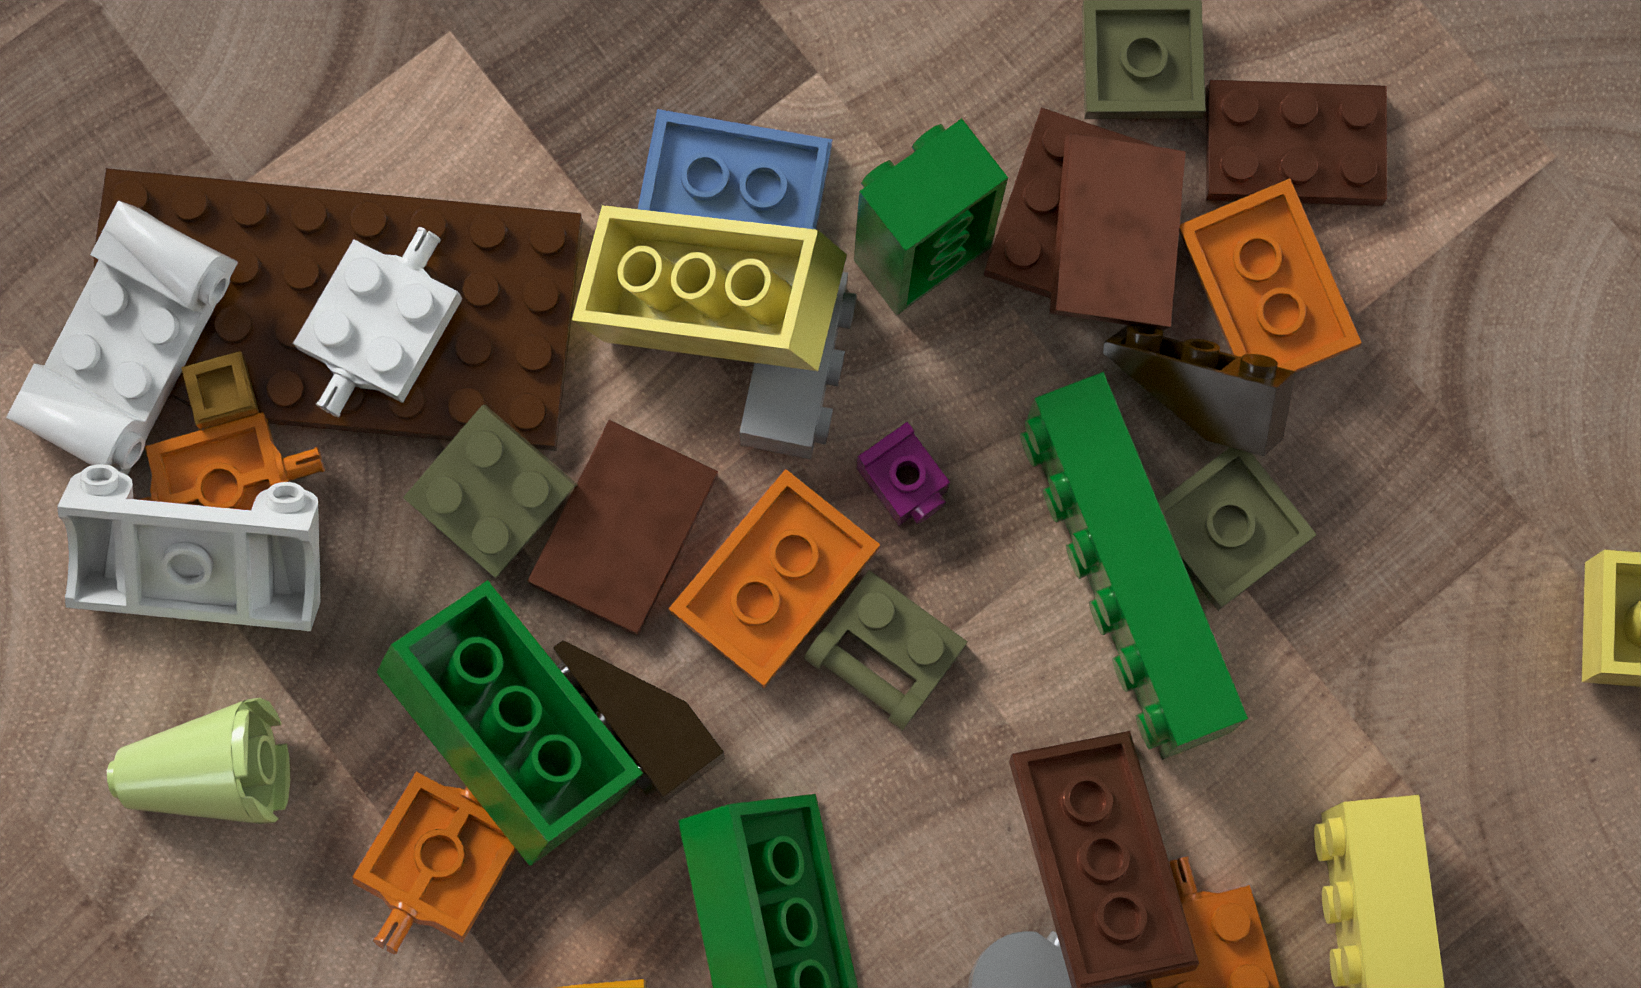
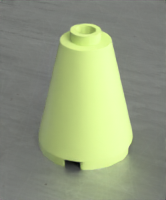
[107,698,291,824]

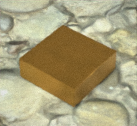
[181,351,259,429]

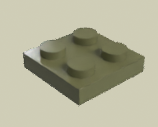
[1081,0,1206,119]
[403,405,578,578]
[1158,447,1317,611]

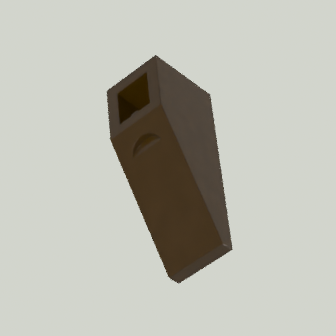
[1103,324,1296,456]
[553,640,725,803]

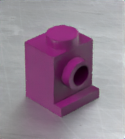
[856,421,950,526]

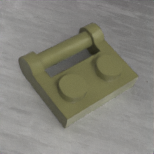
[804,570,968,731]

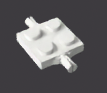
[293,227,462,417]

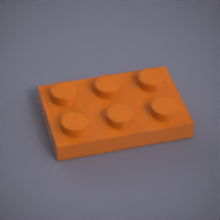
[1179,178,1362,373]
[669,469,880,689]

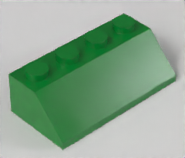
[678,794,858,988]

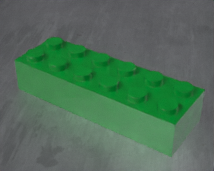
[1020,372,1248,760]

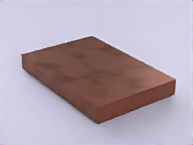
[1049,133,1186,330]
[527,420,718,636]

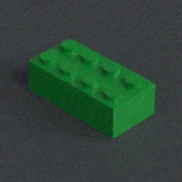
[854,118,1008,316]
[376,580,643,866]

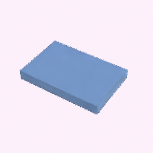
[638,109,832,230]

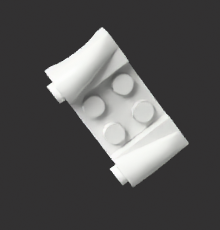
[6,201,238,475]
[57,464,321,631]

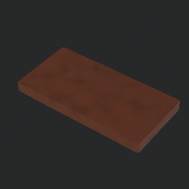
[1009,731,1199,988]

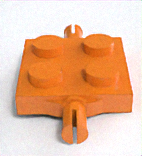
[138,412,325,510]
[352,771,517,954]
[1145,856,1280,988]

